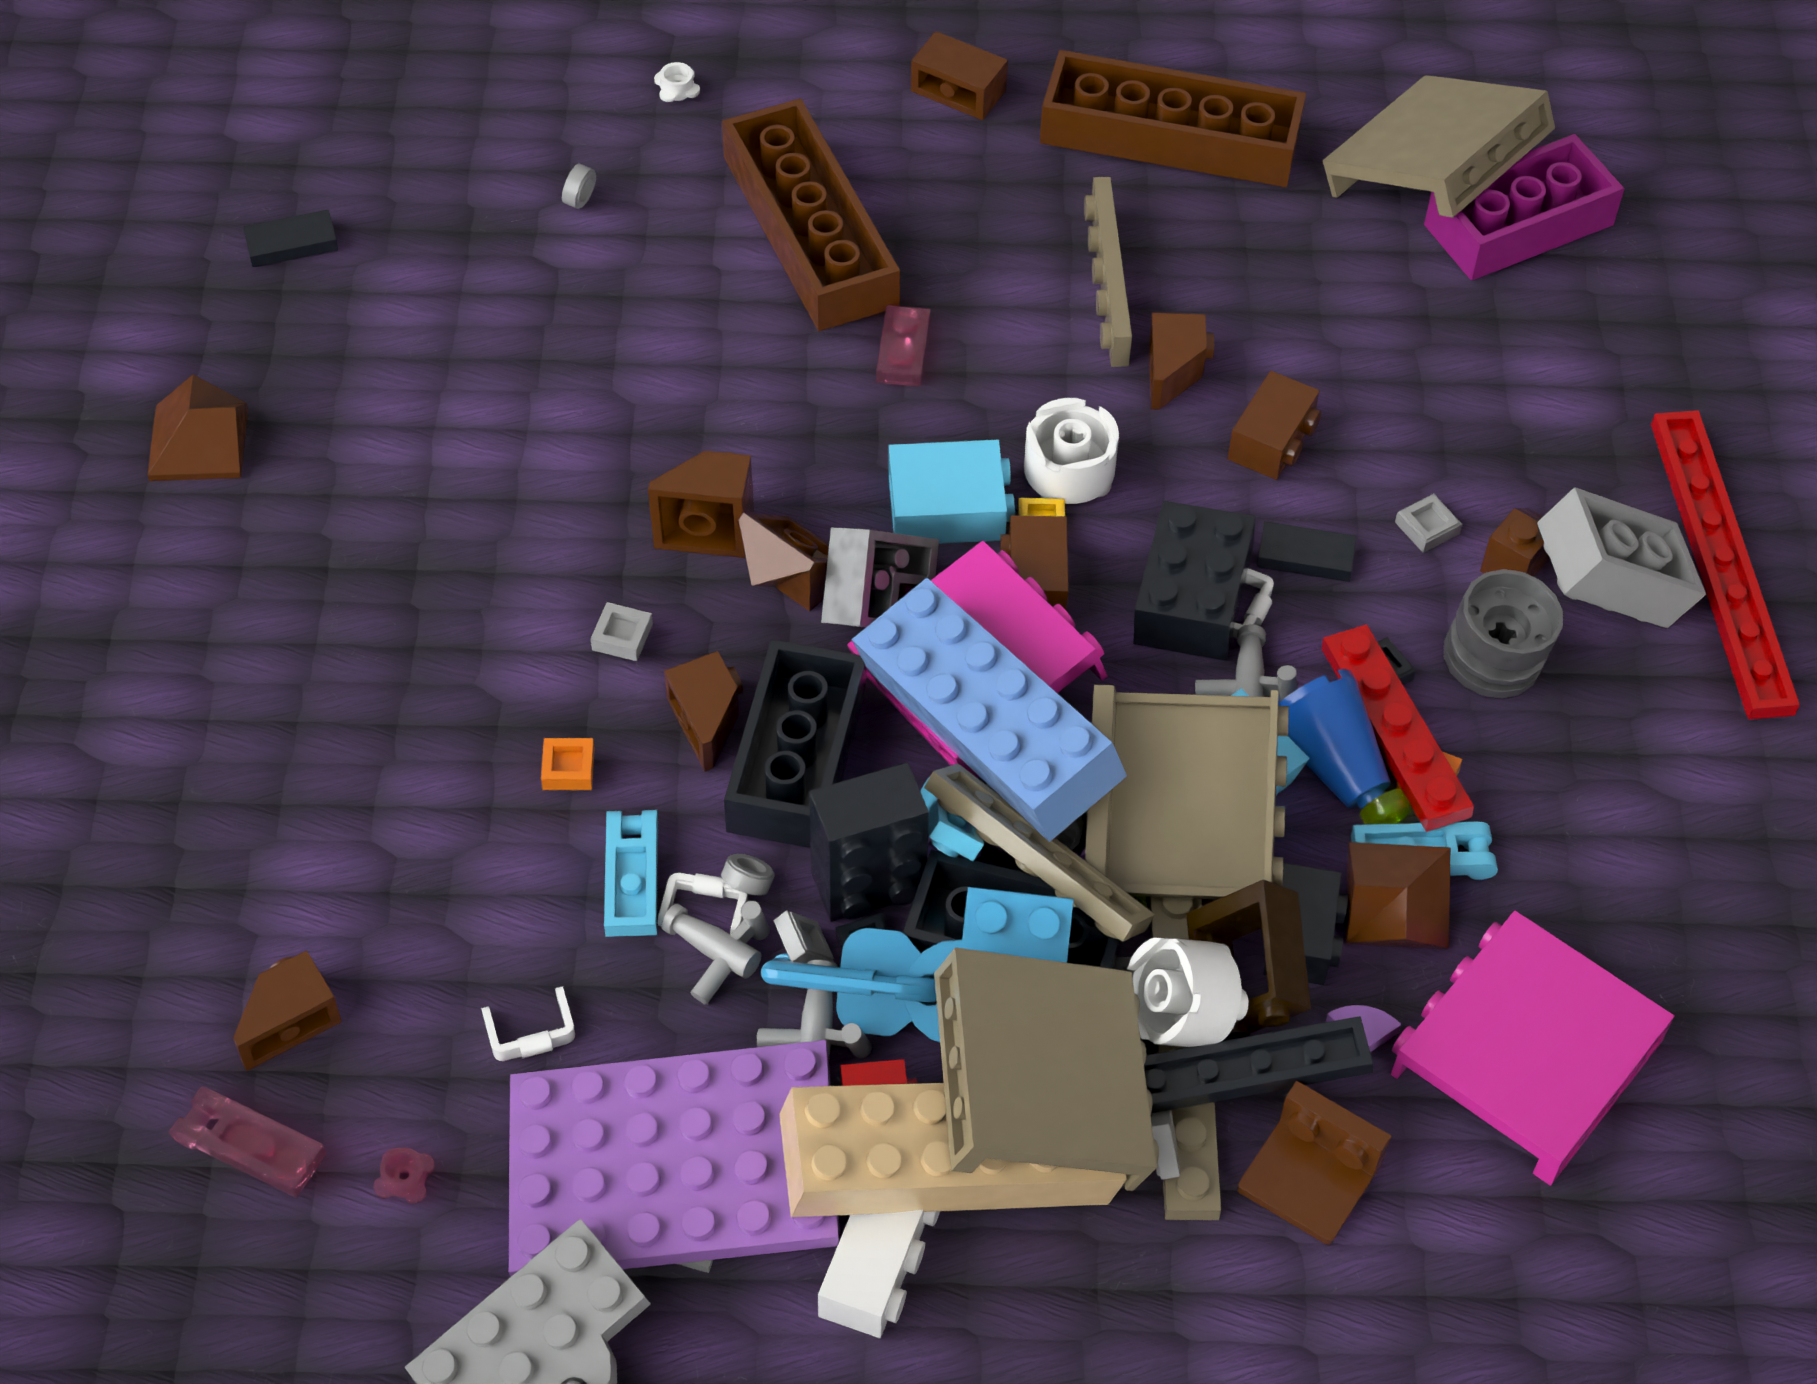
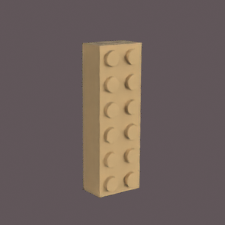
[779,1083,1127,1217]

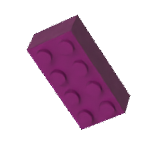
[1424,134,1625,281]

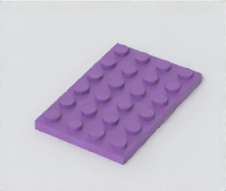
[508,1040,840,1276]

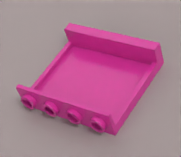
[847,541,1108,778]
[1391,910,1675,1186]

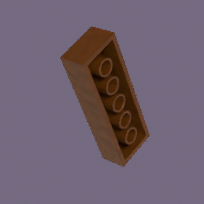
[1039,50,1307,188]
[722,98,900,332]

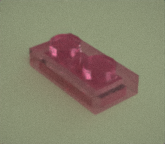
[876,305,930,387]

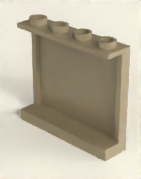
[1323,75,1555,218]
[1085,685,1289,899]
[934,947,1159,1191]

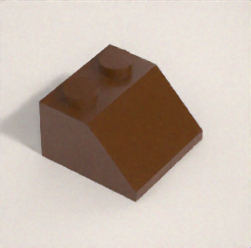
[648,451,754,558]

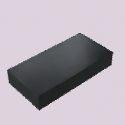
[243,209,338,267]
[1257,521,1356,582]

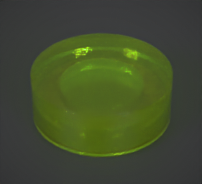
[1359,789,1411,825]

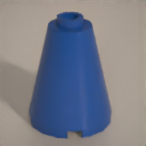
[1279,669,1391,811]

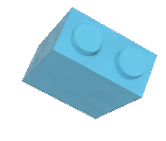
[888,440,1015,544]

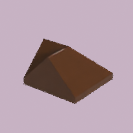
[147,374,248,481]
[739,512,829,611]
[1345,842,1451,950]

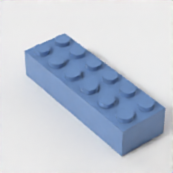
[852,578,1127,842]

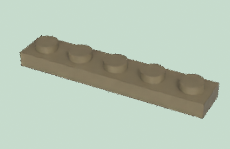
[1084,177,1132,367]
[924,764,1155,942]

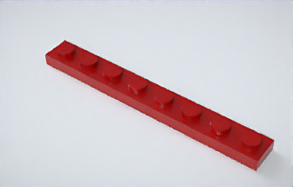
[1651,410,1800,720]

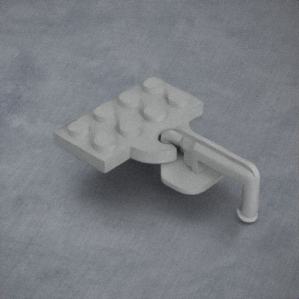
[405,1218,651,1384]

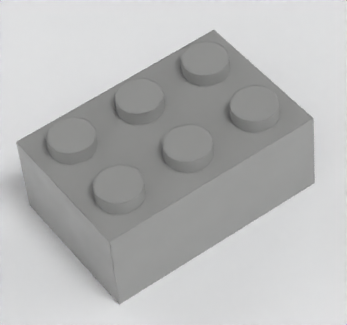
[1537,487,1706,628]

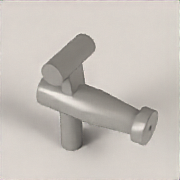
[1195,624,1298,702]
[661,901,770,1004]
[757,960,872,1058]

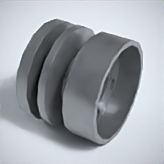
[1443,569,1563,699]

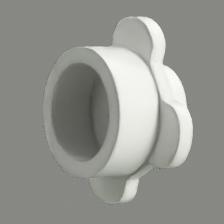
[654,62,700,102]

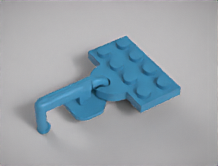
[761,887,1074,1042]

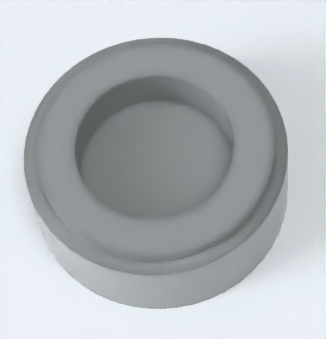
[562,163,596,209]
[721,854,775,895]

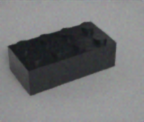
[724,639,867,848]
[903,849,1122,969]

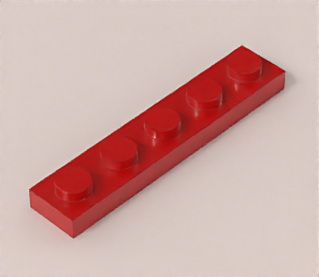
[1322,624,1474,832]

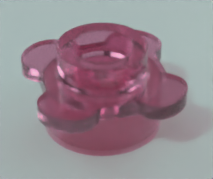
[373,1148,435,1204]

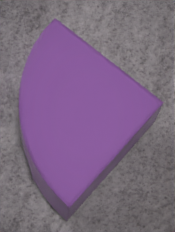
[1326,1005,1401,1052]

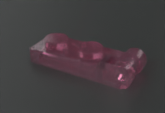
[169,1087,326,1198]

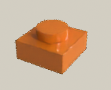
[541,738,595,790]

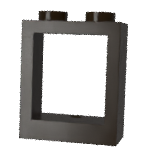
[1186,879,1311,1041]

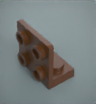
[1237,1081,1392,1245]

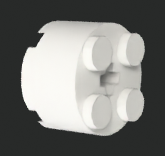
[1024,398,1119,504]
[1127,938,1249,1047]

